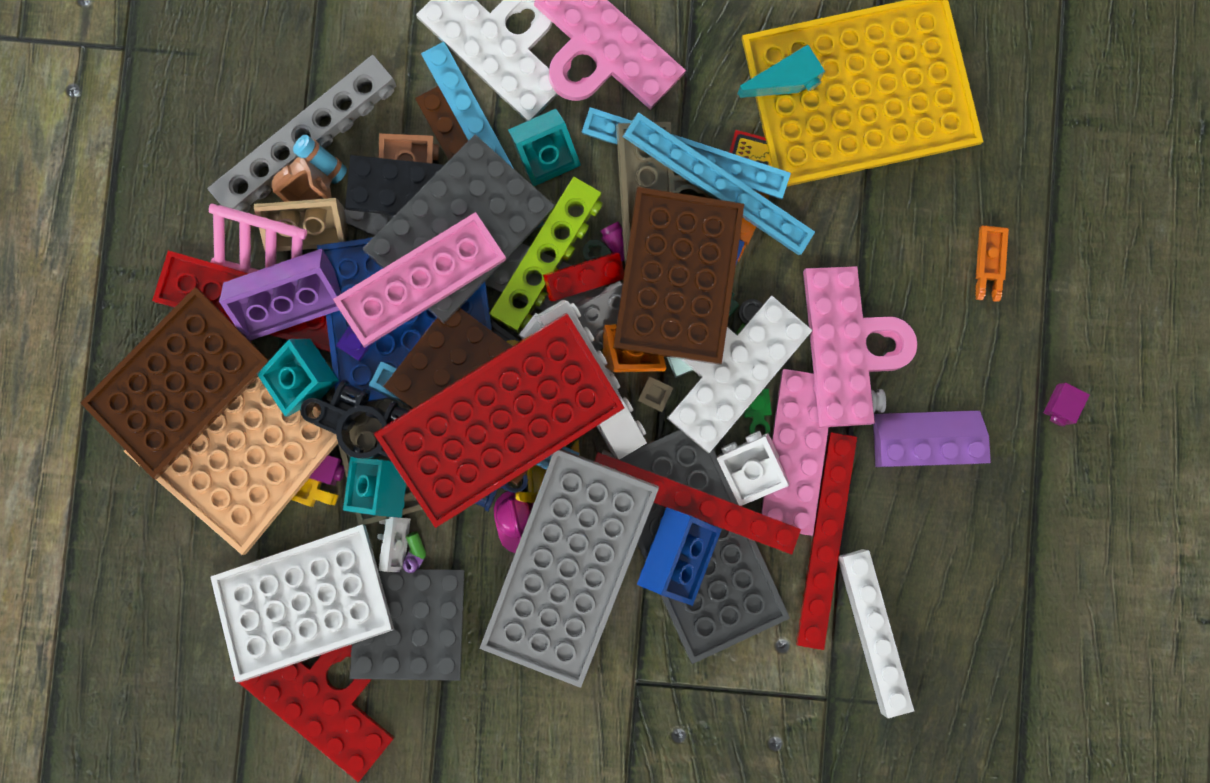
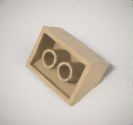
[254,198,348,252]

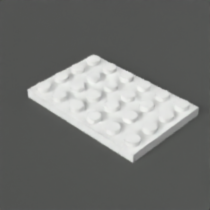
[211,524,394,682]

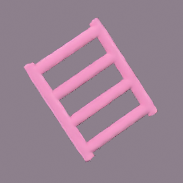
[209,204,307,273]

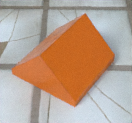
[603,324,666,372]

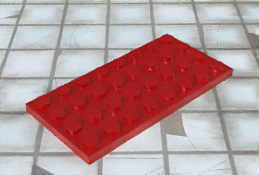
[374,313,625,528]

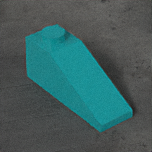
[737,45,825,98]

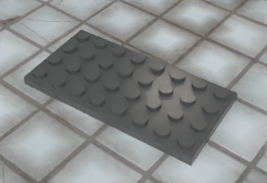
[616,430,790,664]

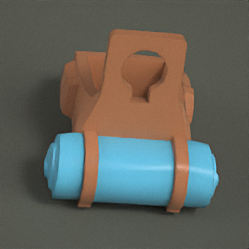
[272,135,347,202]

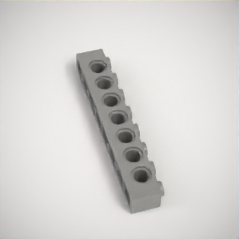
[207,55,396,213]

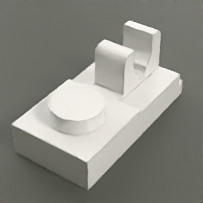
[377,517,411,572]

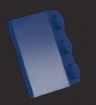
[637,507,722,606]

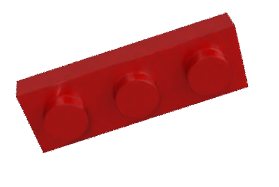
[543,252,624,301]

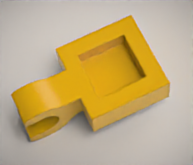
[291,478,339,507]

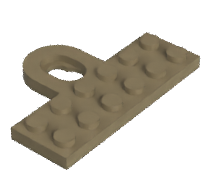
[616,122,714,264]

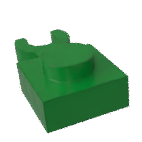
[744,388,772,435]

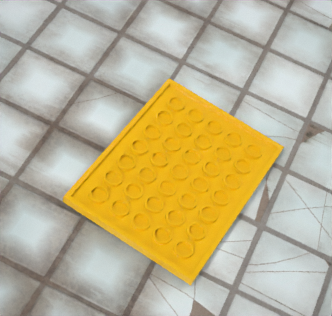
[742,0,983,186]

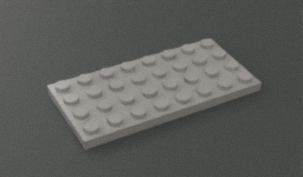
[479,449,659,688]

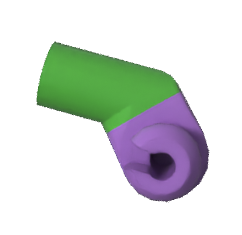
[403,531,426,573]

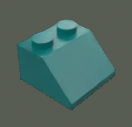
[508,109,581,187]
[258,339,339,417]
[343,457,406,518]

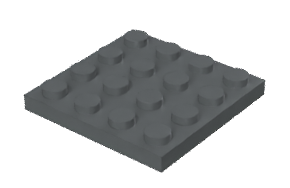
[350,569,465,681]

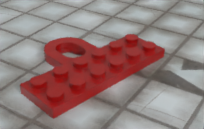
[233,644,395,782]

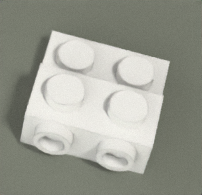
[717,431,790,506]

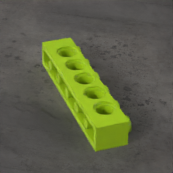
[489,176,603,334]

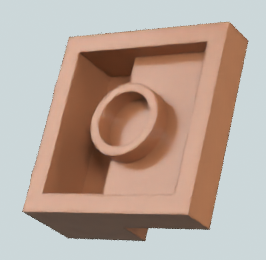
[379,133,439,163]

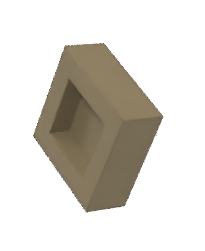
[638,376,673,413]

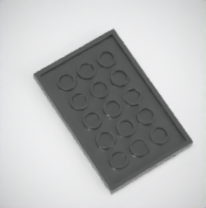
[363,134,555,324]

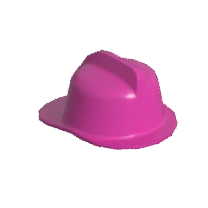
[494,491,534,553]

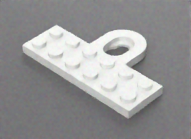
[416,0,558,121]
[667,296,813,453]

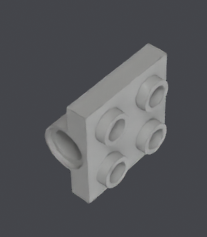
[575,281,622,351]

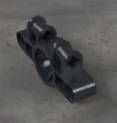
[300,379,409,459]

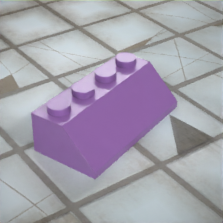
[219,248,341,340]
[873,411,991,467]

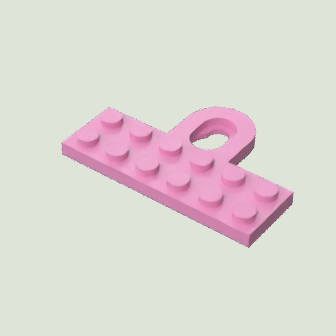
[534,0,686,110]
[803,266,917,428]

